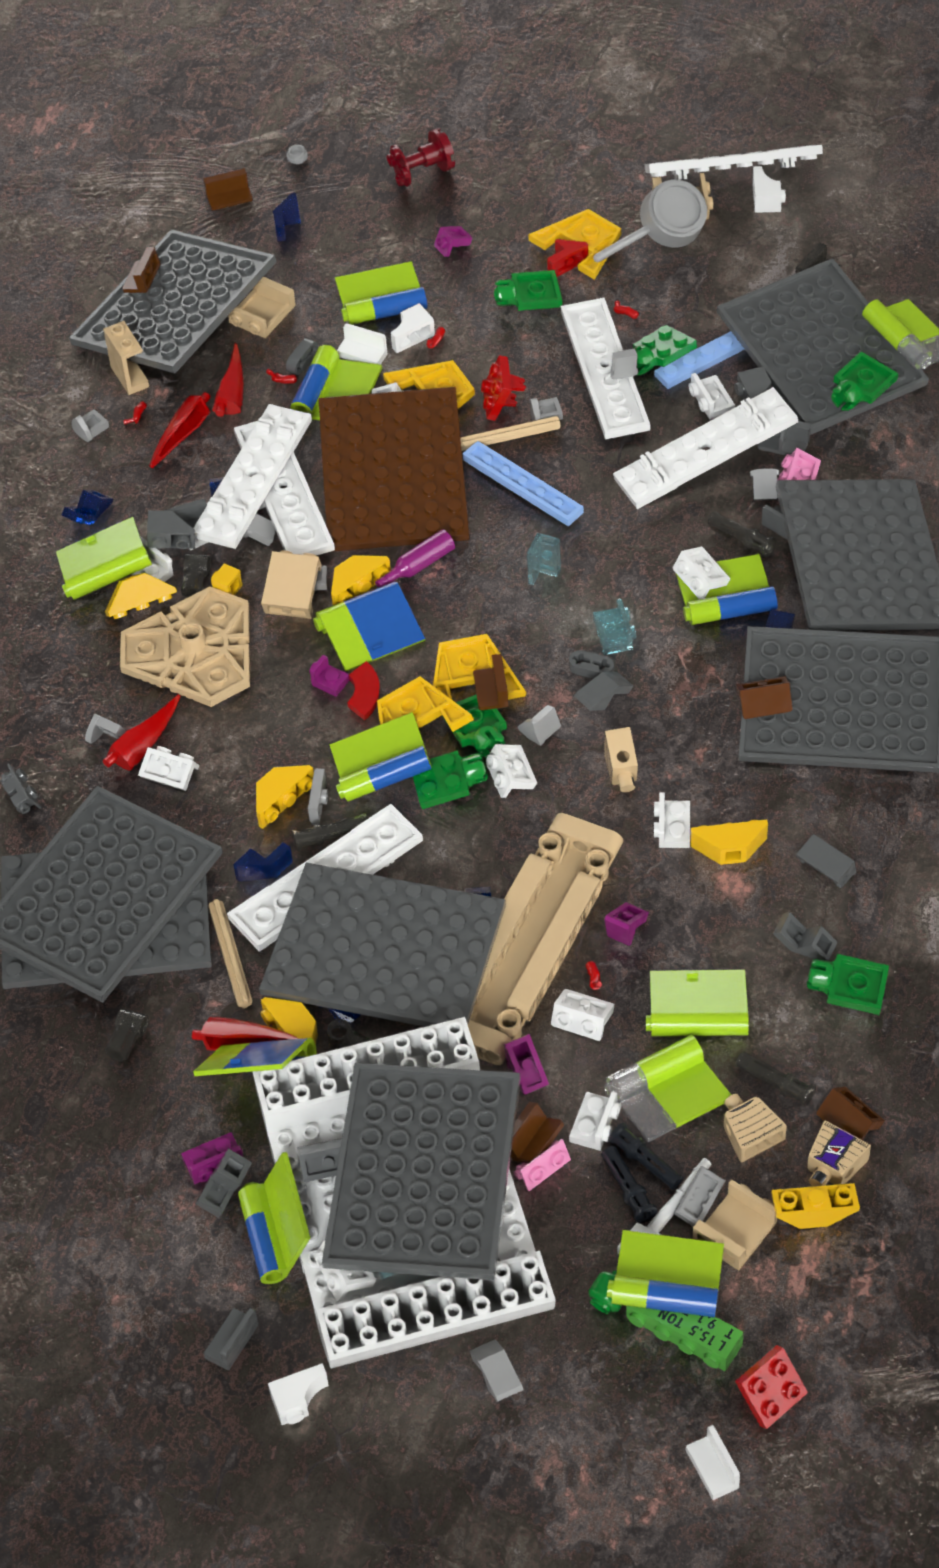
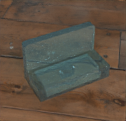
[527,533,561,585]

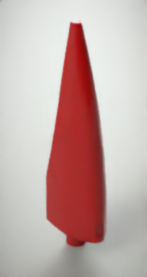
[212,343,244,417]
[149,392,211,468]
[103,694,181,771]
[192,1016,300,1051]

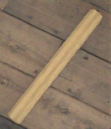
[460,416,561,451]
[208,899,253,1009]

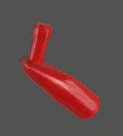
[613,301,639,319]
[427,327,445,348]
[266,369,297,384]
[123,401,147,425]
[585,961,602,990]

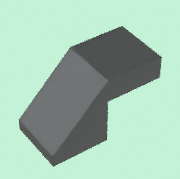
[574,671,633,711]
[773,912,837,961]
[195,1149,252,1218]

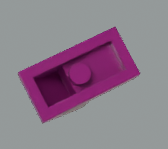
[605,902,649,946]
[504,1034,549,1095]

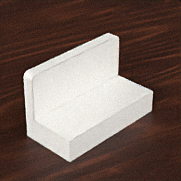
[337,323,387,365]
[686,1425,740,1500]

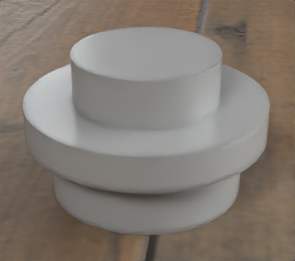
[286,144,308,164]

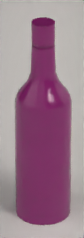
[375,529,455,588]

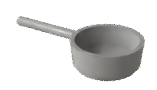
[593,179,707,262]

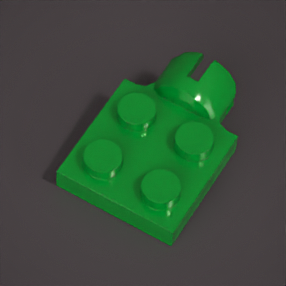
[494,270,562,311]
[633,325,697,375]
[831,352,899,411]
[442,695,507,758]
[413,750,488,810]
[807,954,889,1015]

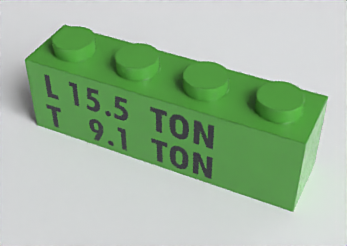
[626,1306,743,1372]

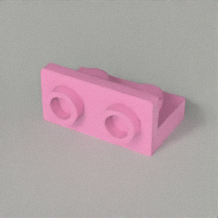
[777,448,821,480]

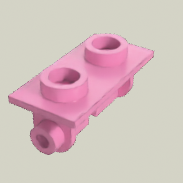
[514,1139,571,1191]

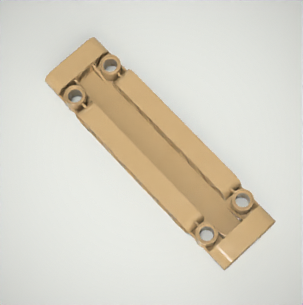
[468,813,623,1065]

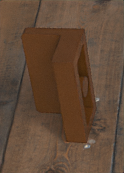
[203,168,253,211]
[122,247,161,293]
[473,654,508,710]
[736,676,793,719]
[816,1087,885,1141]
[511,1102,564,1163]

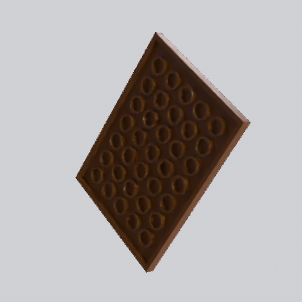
[318,387,469,552]

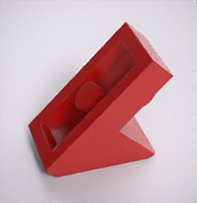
[547,239,588,277]

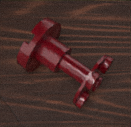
[386,128,455,187]

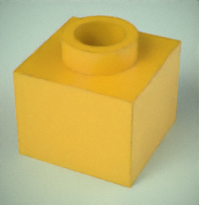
[211,563,243,595]

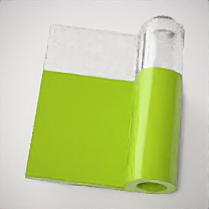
[862,299,939,369]
[604,1035,731,1142]

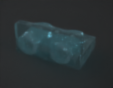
[593,599,636,655]

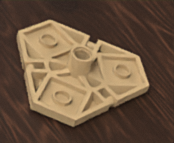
[120,587,250,707]

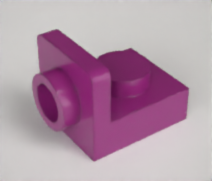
[434,226,473,257]
[310,655,349,697]

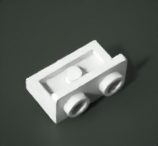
[689,373,735,419]

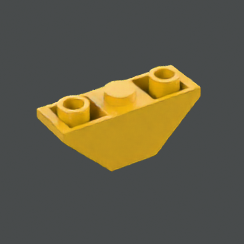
[331,555,391,605]
[105,573,177,619]
[256,765,314,829]
[690,820,768,865]
[260,997,318,1045]
[771,1183,860,1229]

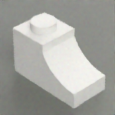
[753,166,785,213]
[391,303,435,353]
[268,1363,329,1425]

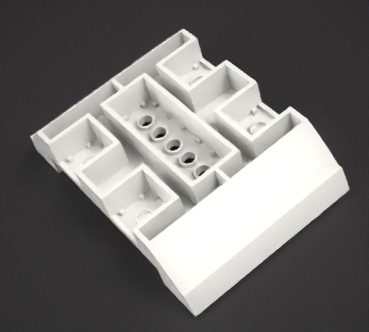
[253,1017,556,1369]

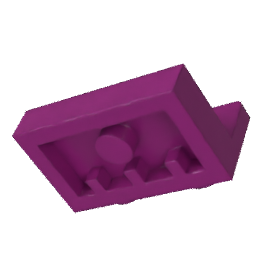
[181,1132,244,1184]

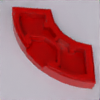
[347,661,380,721]

